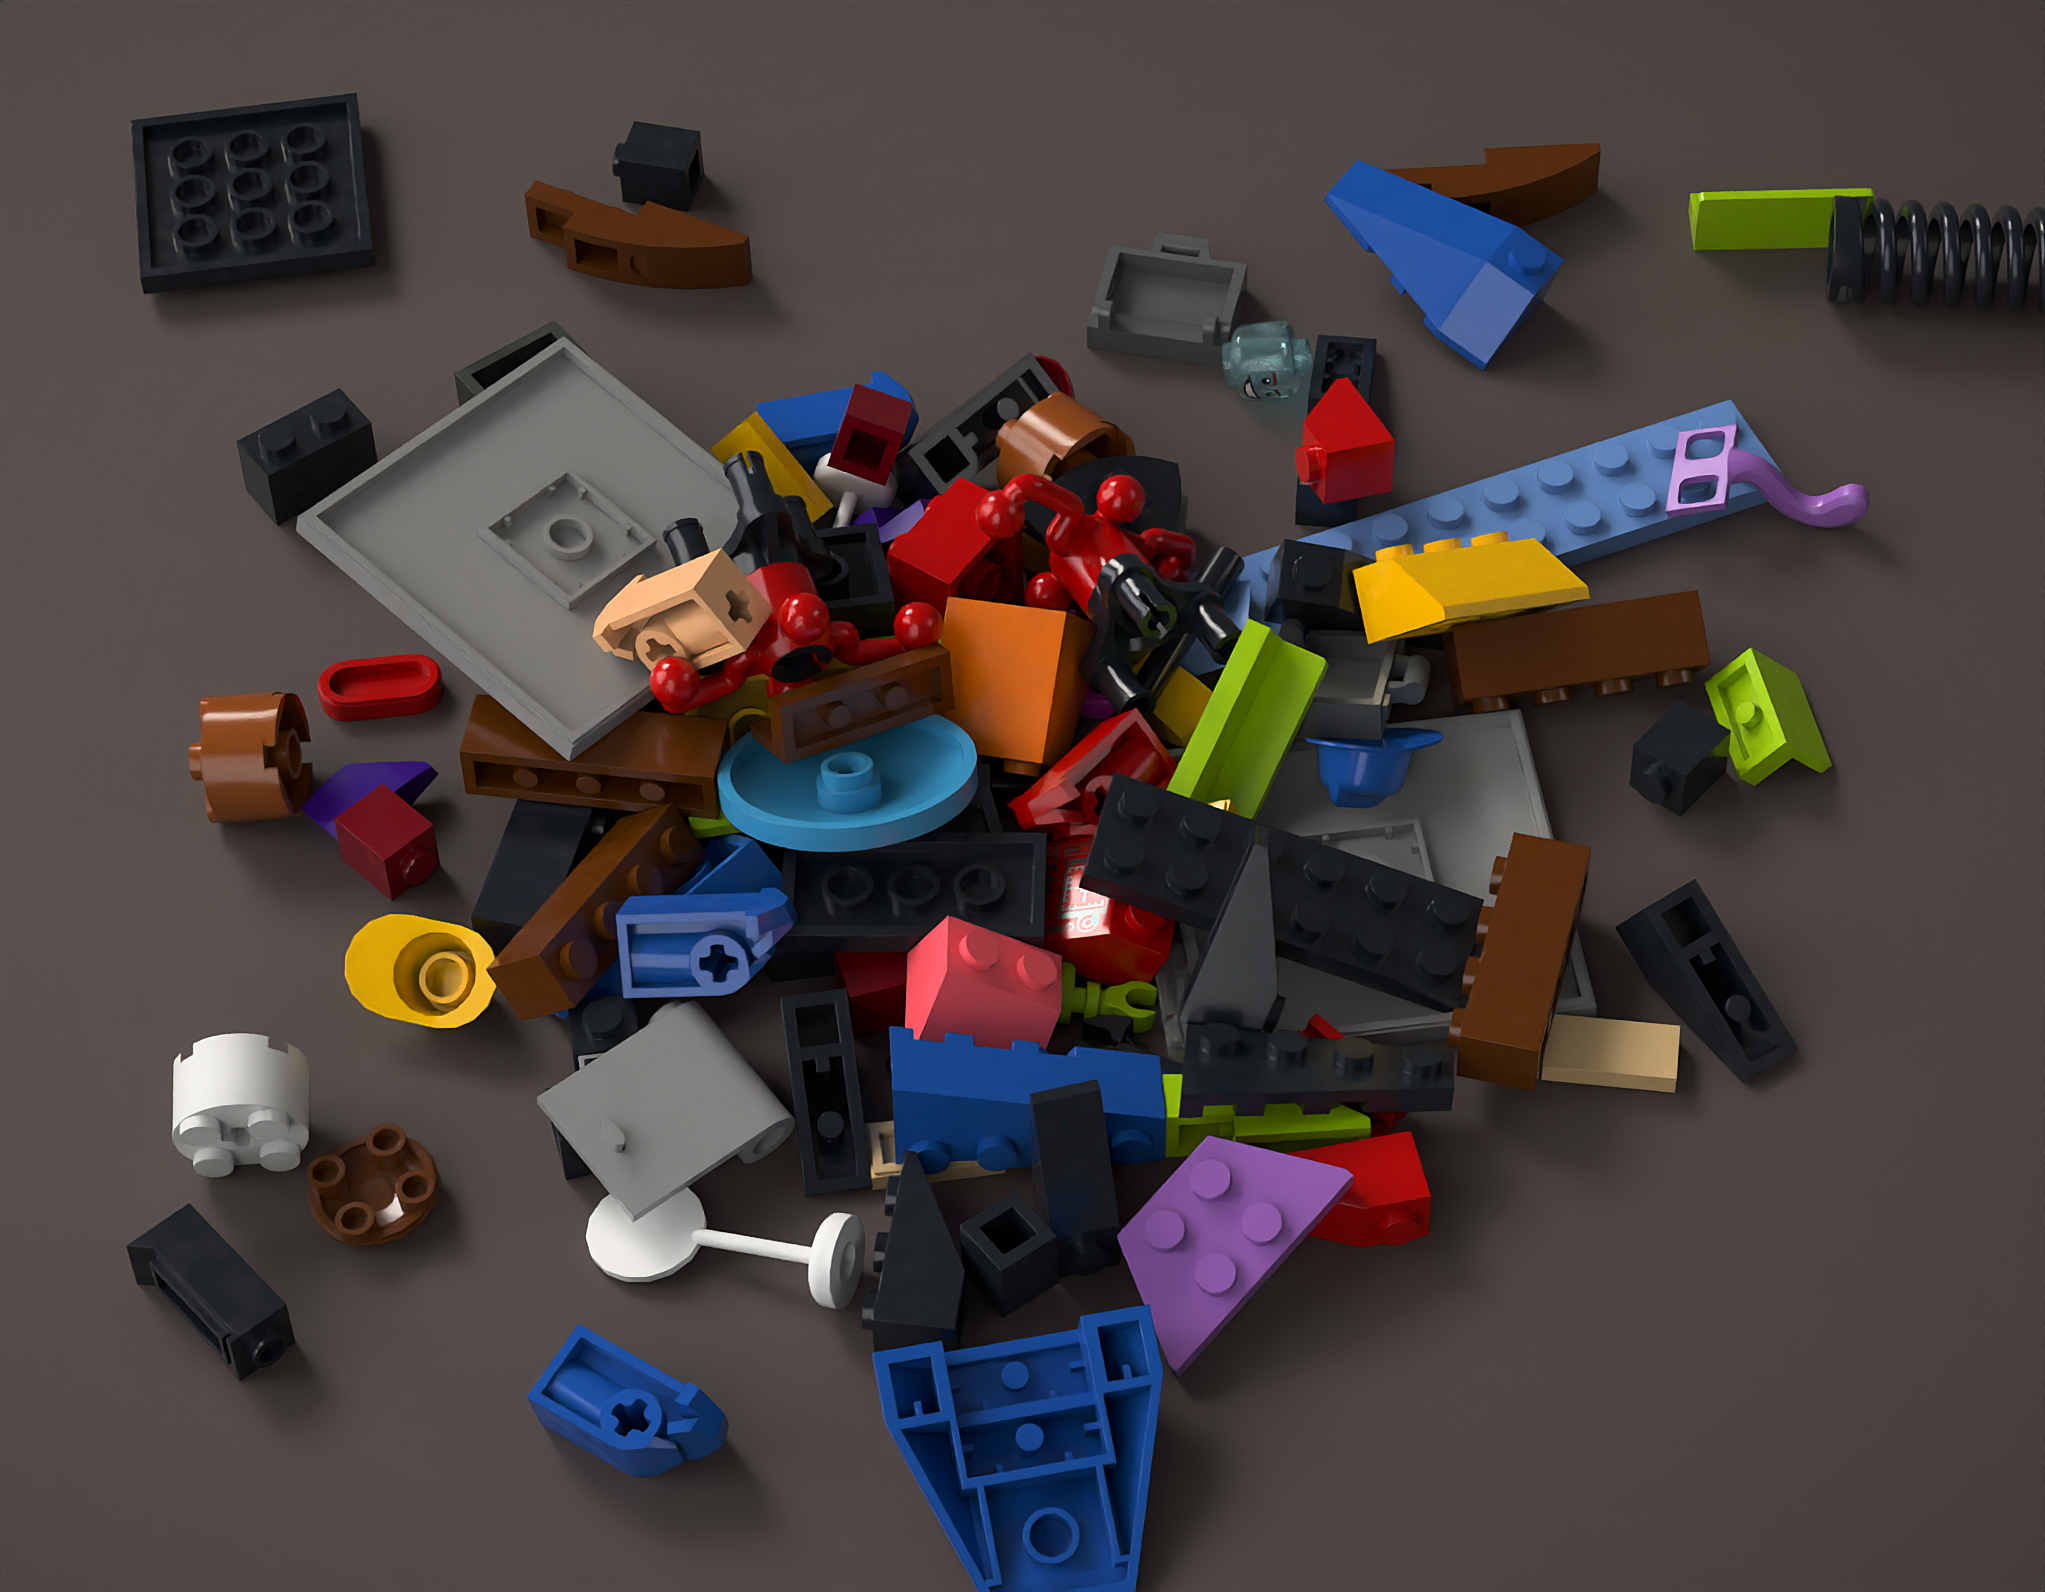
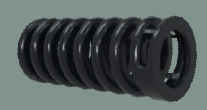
[1825,195,2045,315]

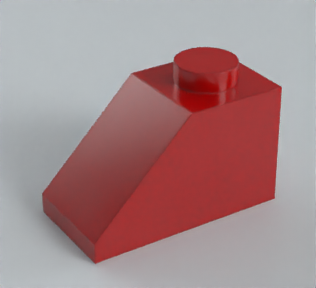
[1295,377,1395,505]

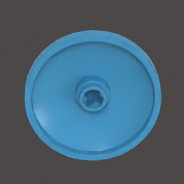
[717,714,979,852]

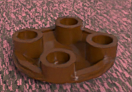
[306,1123,441,1246]

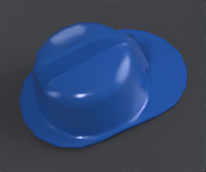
[1305,727,1444,809]

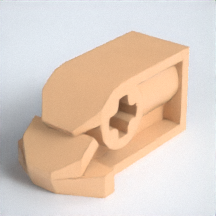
[592,548,773,672]

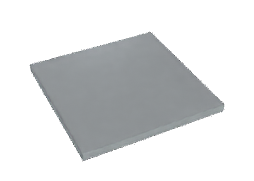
[296,336,833,762]
[1167,709,1597,1046]

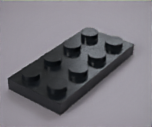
[779,832,1047,952]

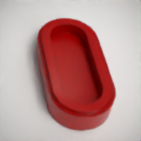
[317,654,444,722]

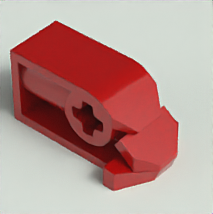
[1006,708,1178,842]

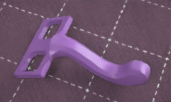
[1666,424,1870,528]

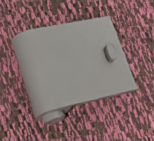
[537,1000,796,1223]

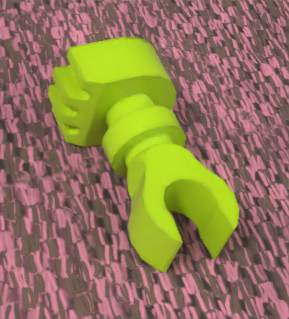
[1056,962,1158,1033]

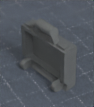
[1087,232,1248,368]
[1278,618,1432,740]

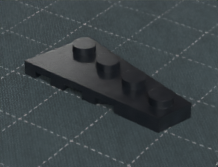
[1179,1023,1454,1118]

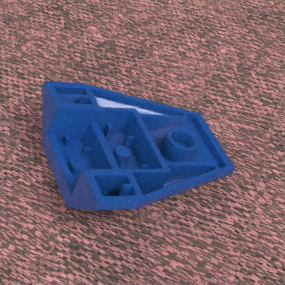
[872,1304,1163,1592]

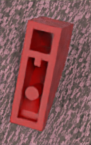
[1284,1131,1431,1247]

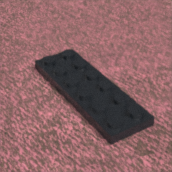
[1078,772,1484,1013]

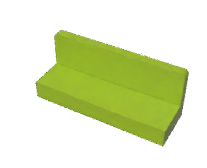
[1688,188,1875,251]
[1167,618,1329,820]

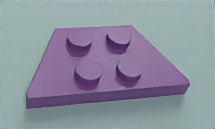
[1117,1135,1355,1378]

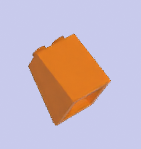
[937,597,1096,778]

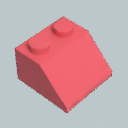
[905,916,1062,1050]

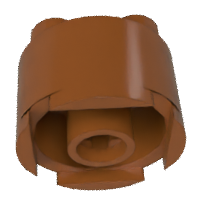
[995,392,1136,501]
[189,692,313,823]

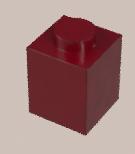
[827,383,913,486]
[334,784,440,901]
[833,952,908,1037]

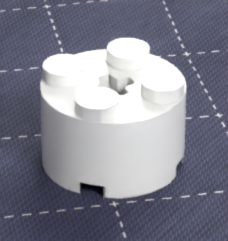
[172,1033,309,1177]

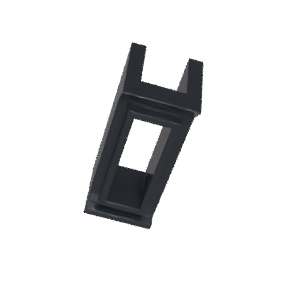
[126,1203,296,1381]

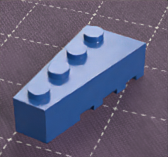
[889,1026,1166,1175]

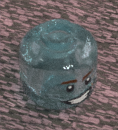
[1222,320,1312,402]

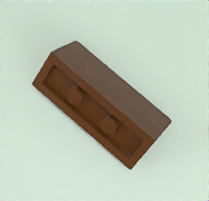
[751,642,954,764]

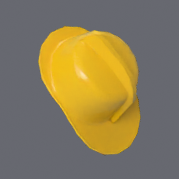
[345,914,497,1028]

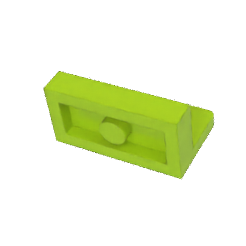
[1704,647,1832,786]

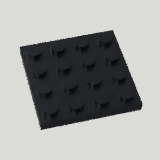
[131,93,376,294]

